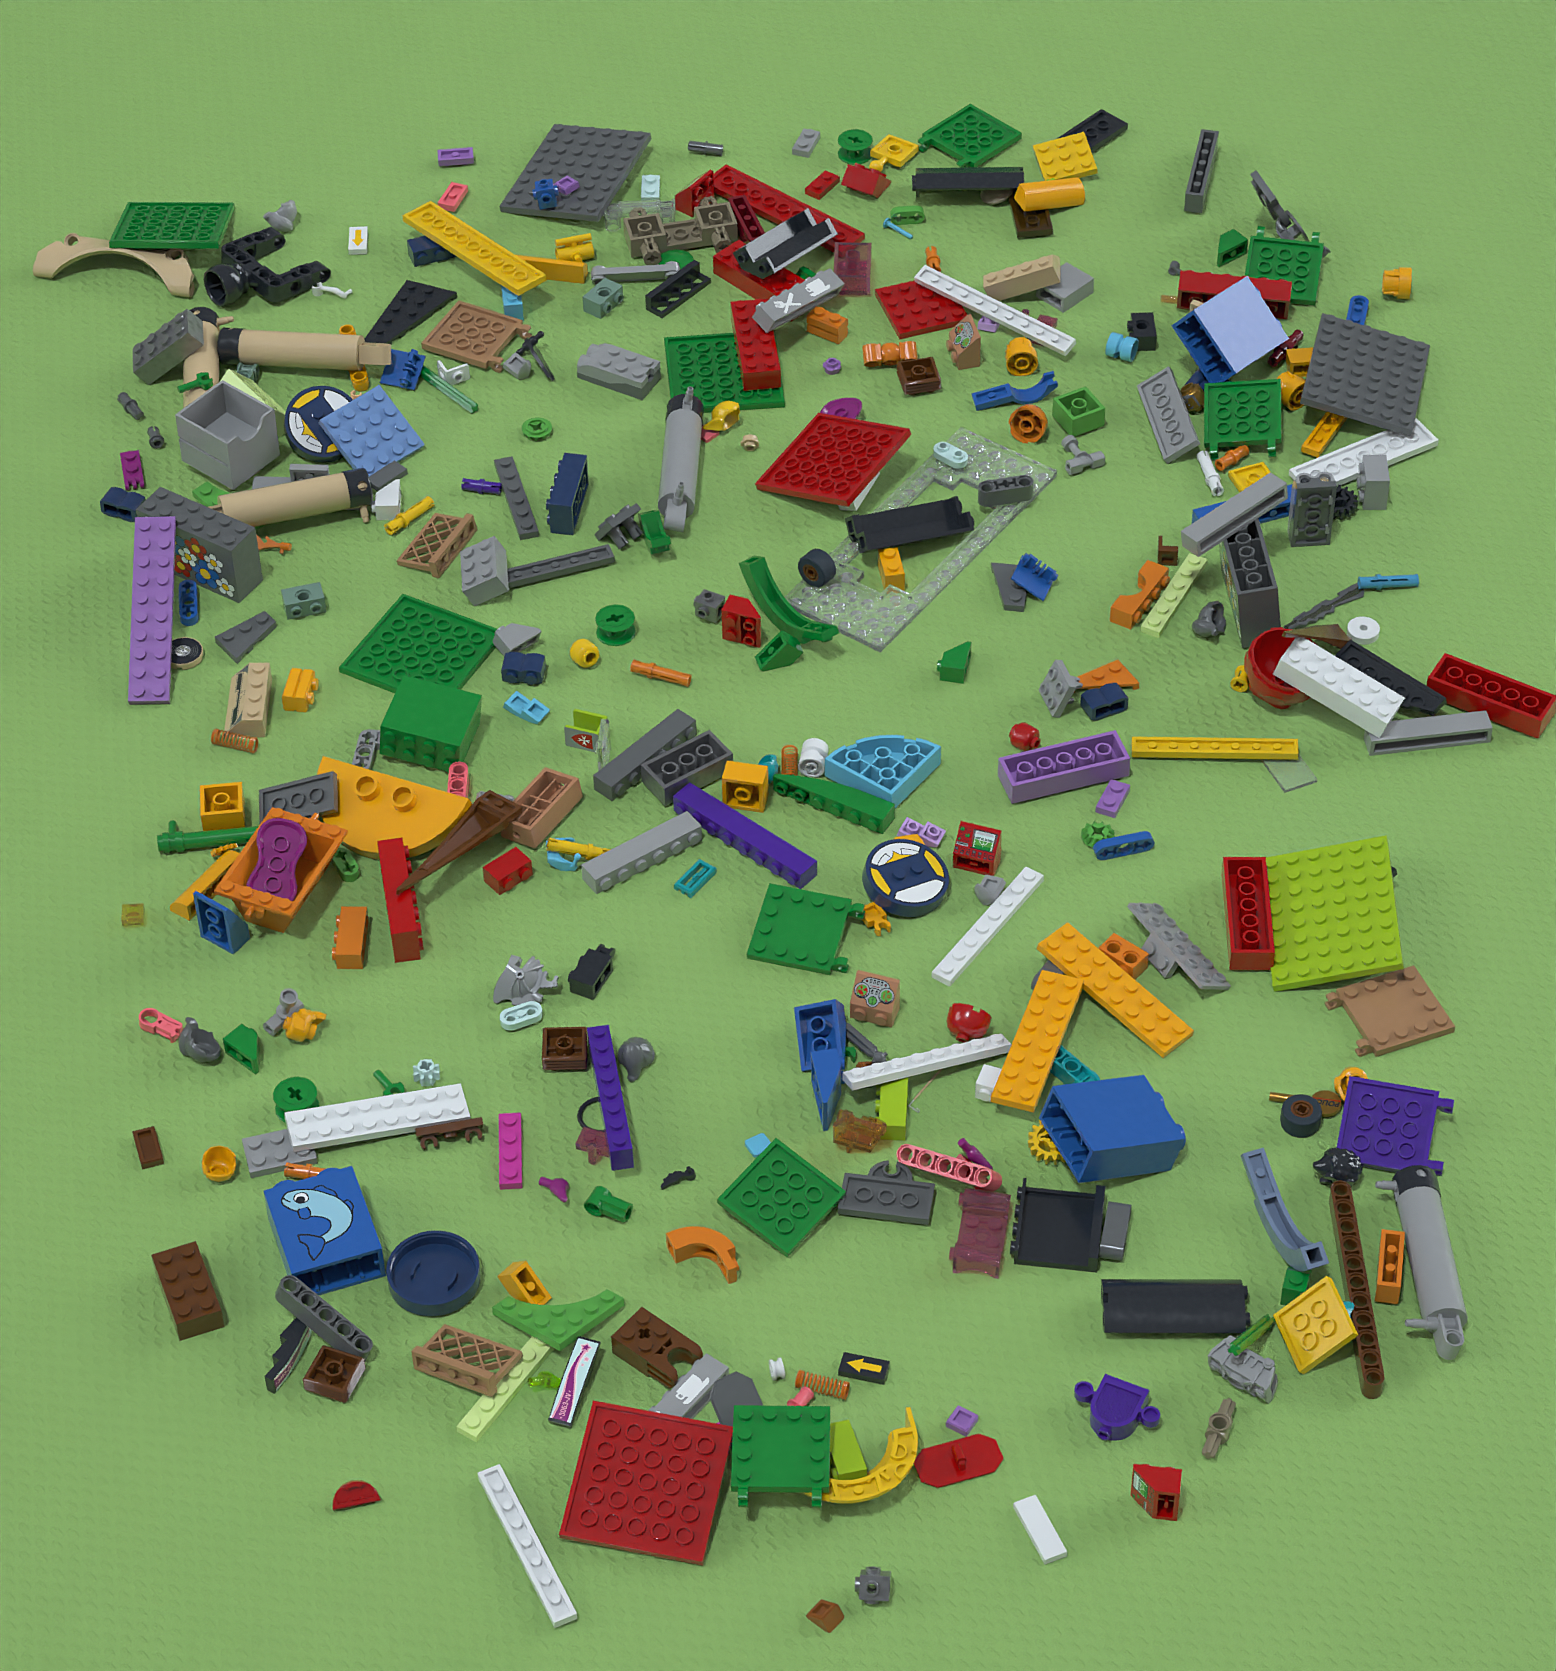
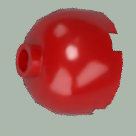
[946,1003,992,1043]

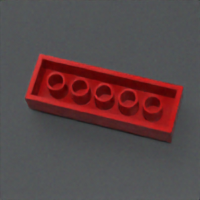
[713,240,804,322]
[1177,270,1292,320]
[730,298,781,391]
[1426,653,1556,739]
[377,837,424,963]
[1221,857,1275,970]

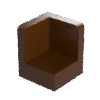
[1157,536,1178,566]

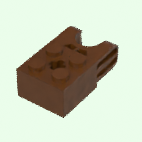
[611,1307,703,1389]

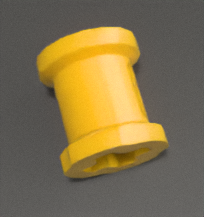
[1230,665,1249,692]

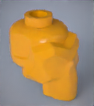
[283,1008,327,1042]
[1334,1066,1368,1101]

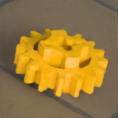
[1028,1120,1066,1165]

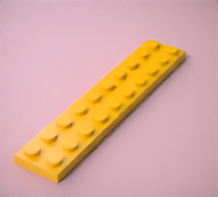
[402,201,547,296]

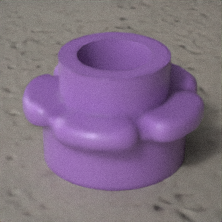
[823,358,841,375]

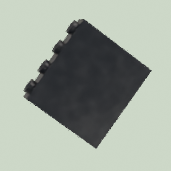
[1010,1178,1105,1273]

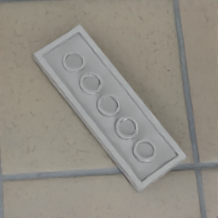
[1137,366,1200,464]

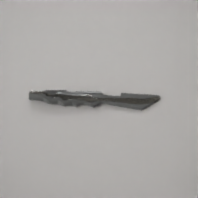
[1284,583,1364,630]

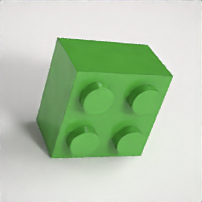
[1052,386,1105,437]

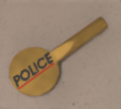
[1269,1090,1341,1117]

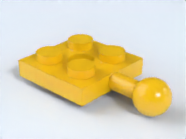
[869,134,919,172]

